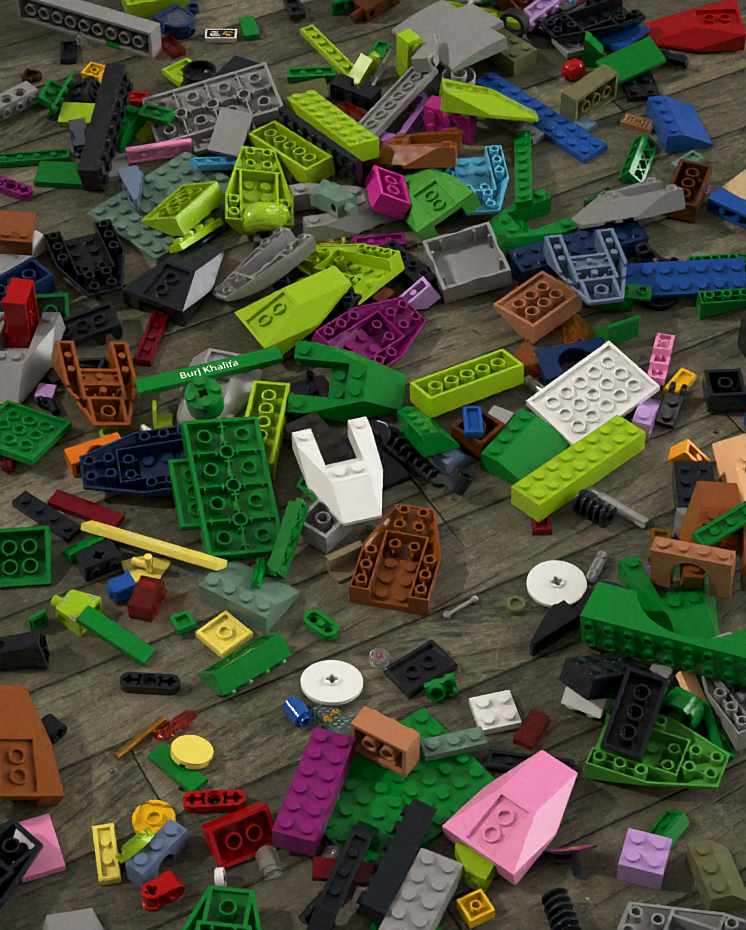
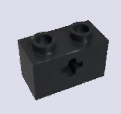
[74,539,122,582]

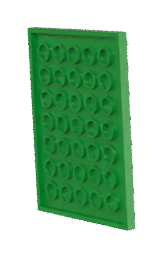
[323,707,496,863]

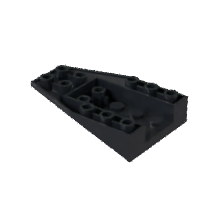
[43,219,125,298]
[122,241,225,327]

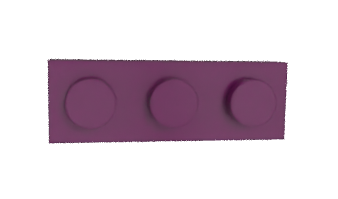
[353,232,407,249]

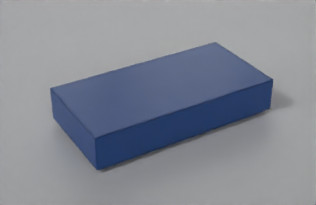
[462,406,484,438]

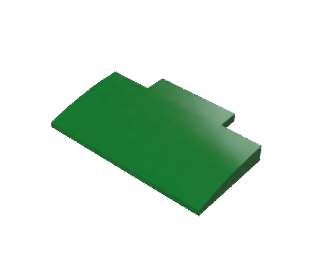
[167,416,281,562]

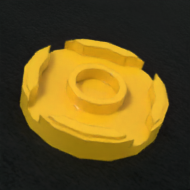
[132,800,176,834]

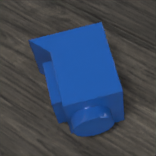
[105,569,138,605]

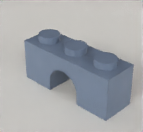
[125,818,189,888]

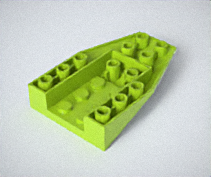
[439,78,539,124]
[295,243,405,305]
[234,265,352,356]

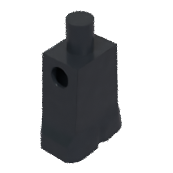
[0,630,50,671]

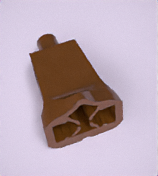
[349,0,400,22]

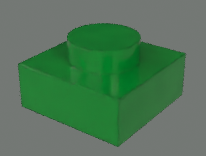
[169,609,197,636]

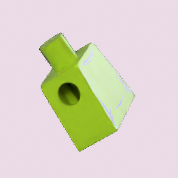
[50,589,103,637]

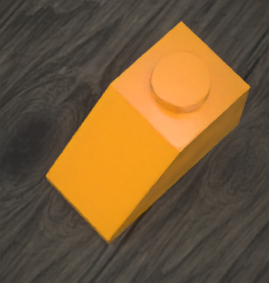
[668,439,711,466]

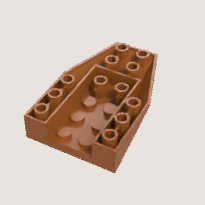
[349,503,442,617]
[0,685,64,806]

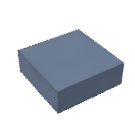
[574,116,597,133]

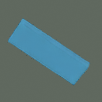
[189,156,237,171]

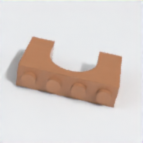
[650,536,736,600]

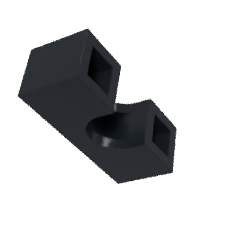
[330,73,381,111]

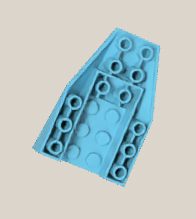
[436,145,509,216]

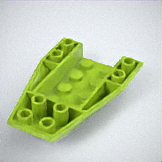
[225,146,294,236]

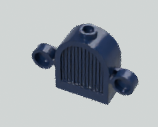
[153,3,199,40]

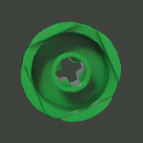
[184,376,225,420]
[660,687,704,731]

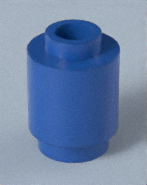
[282,696,312,727]

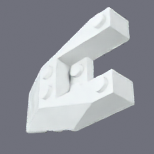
[292,417,383,526]

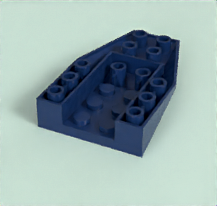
[79,425,186,496]

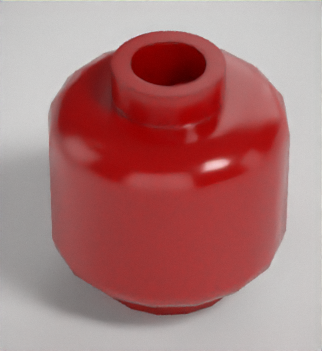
[561,58,586,82]

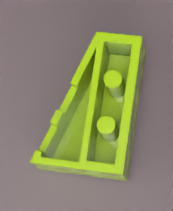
[396,28,423,77]

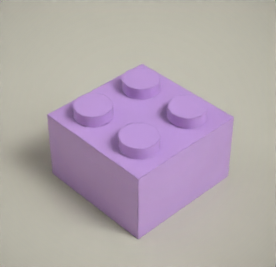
[616,828,672,890]

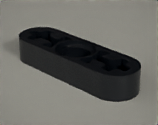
[120,672,181,695]

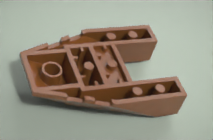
[361,127,463,169]
[51,340,137,428]
[679,481,746,592]

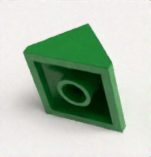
[593,314,640,345]

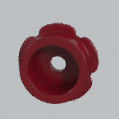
[1,456,16,474]

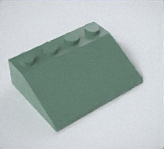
[199,560,301,634]

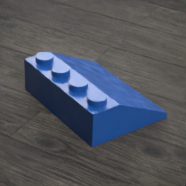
[646,95,713,152]

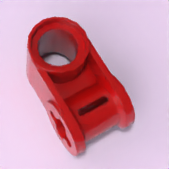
[141,870,185,911]

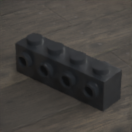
[379,239,436,290]

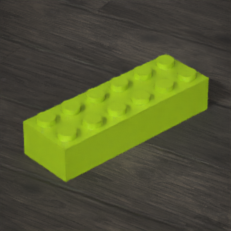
[248,120,336,184]
[410,348,524,418]
[245,380,291,480]

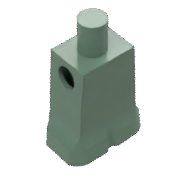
[310,179,358,218]

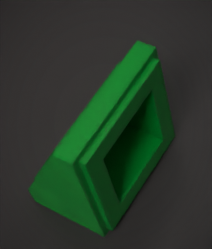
[24,609,49,631]

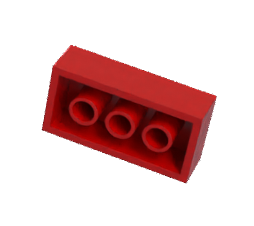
[1,278,39,348]

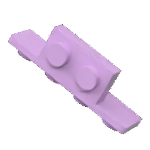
[523,0,570,31]

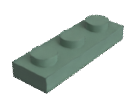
[420,726,488,762]

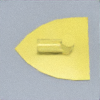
[122,553,171,590]

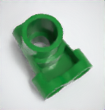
[424,673,459,702]

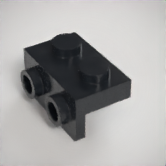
[71,75,100,103]

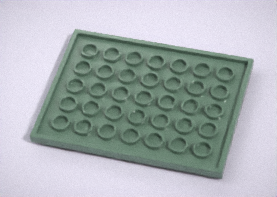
[87,151,230,264]

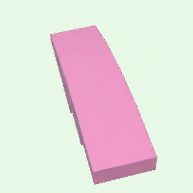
[647,333,675,386]

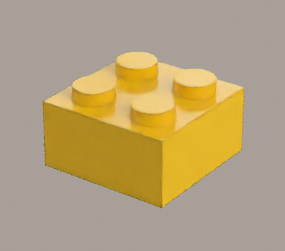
[81,62,105,84]
[456,889,495,929]

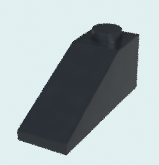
[530,600,580,657]

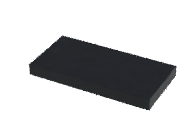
[339,428,410,491]

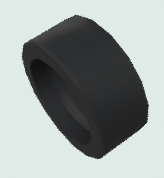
[499,7,530,38]

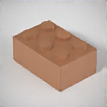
[350,706,420,778]

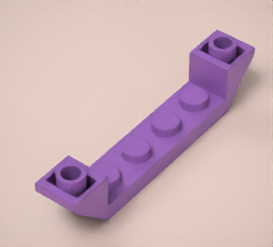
[379,90,429,144]

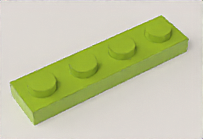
[168,217,223,253]

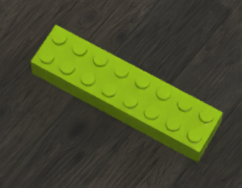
[286,90,379,162]
[511,414,646,522]

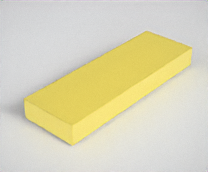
[92,823,122,886]

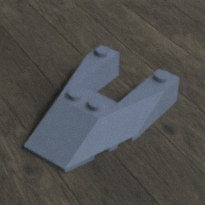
[543,228,627,306]

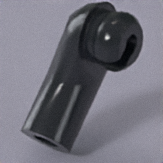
[35,396,60,416]

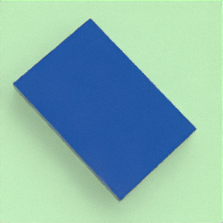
[597,24,649,51]

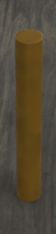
[114,716,166,761]

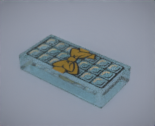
[310,703,352,734]

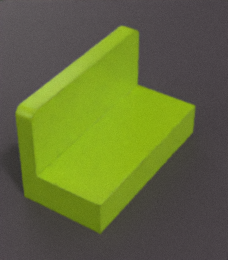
[152,400,173,429]

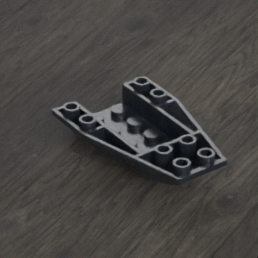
[540,0,646,42]

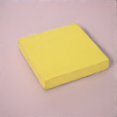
[195,610,253,659]

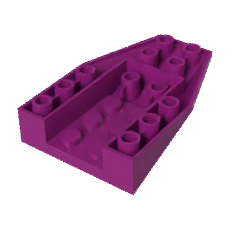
[311,297,427,368]

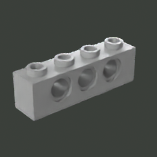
[0,81,39,122]

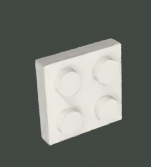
[469,690,522,735]

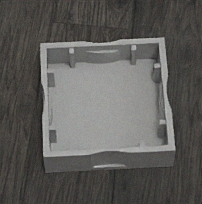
[422,221,512,304]

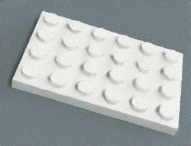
[526,341,660,446]

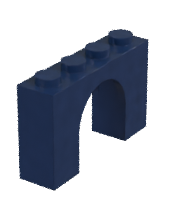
[533,337,606,386]

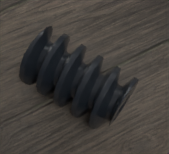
[573,489,617,528]
[541,887,582,930]

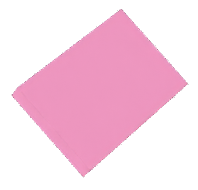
[18,813,66,883]

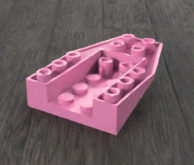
[442,750,578,886]

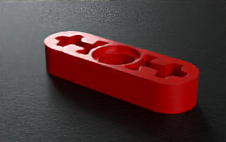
[182,789,246,814]

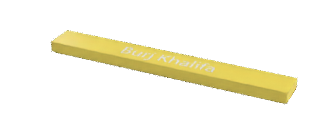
[81,520,228,571]

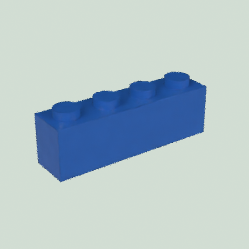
[706,188,746,229]

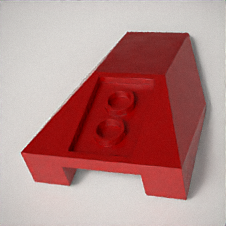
[644,0,746,52]

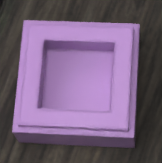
[34,383,57,399]

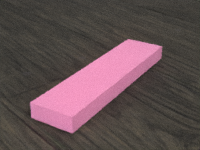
[125,138,193,164]

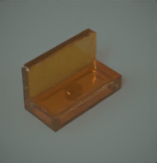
[563,314,592,344]

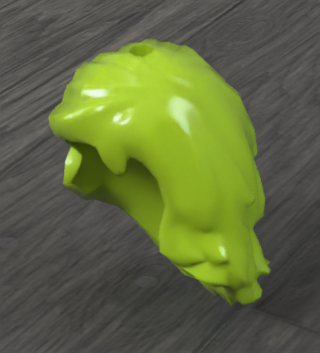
[243,202,290,233]

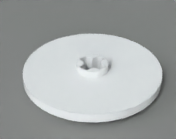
[526,560,587,608]
[300,660,363,705]

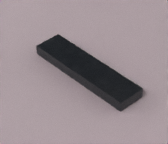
[486,749,574,773]

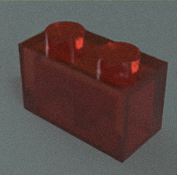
[127,575,167,623]

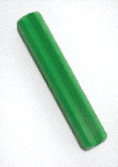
[250,557,267,589]

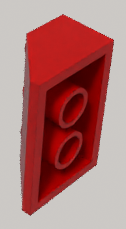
[200,801,277,869]

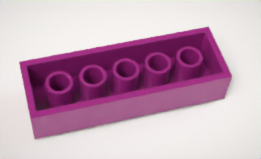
[272,727,356,857]

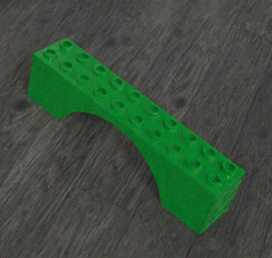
[580,582,746,687]

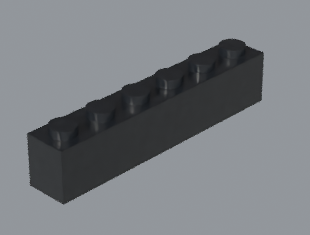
[356,797,437,925]

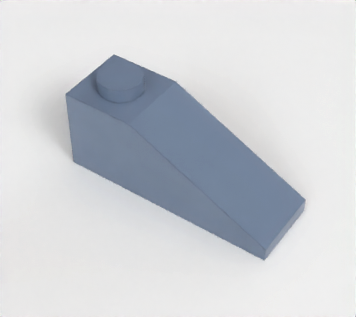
[117,165,145,213]

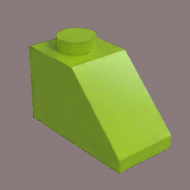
[454,842,497,892]

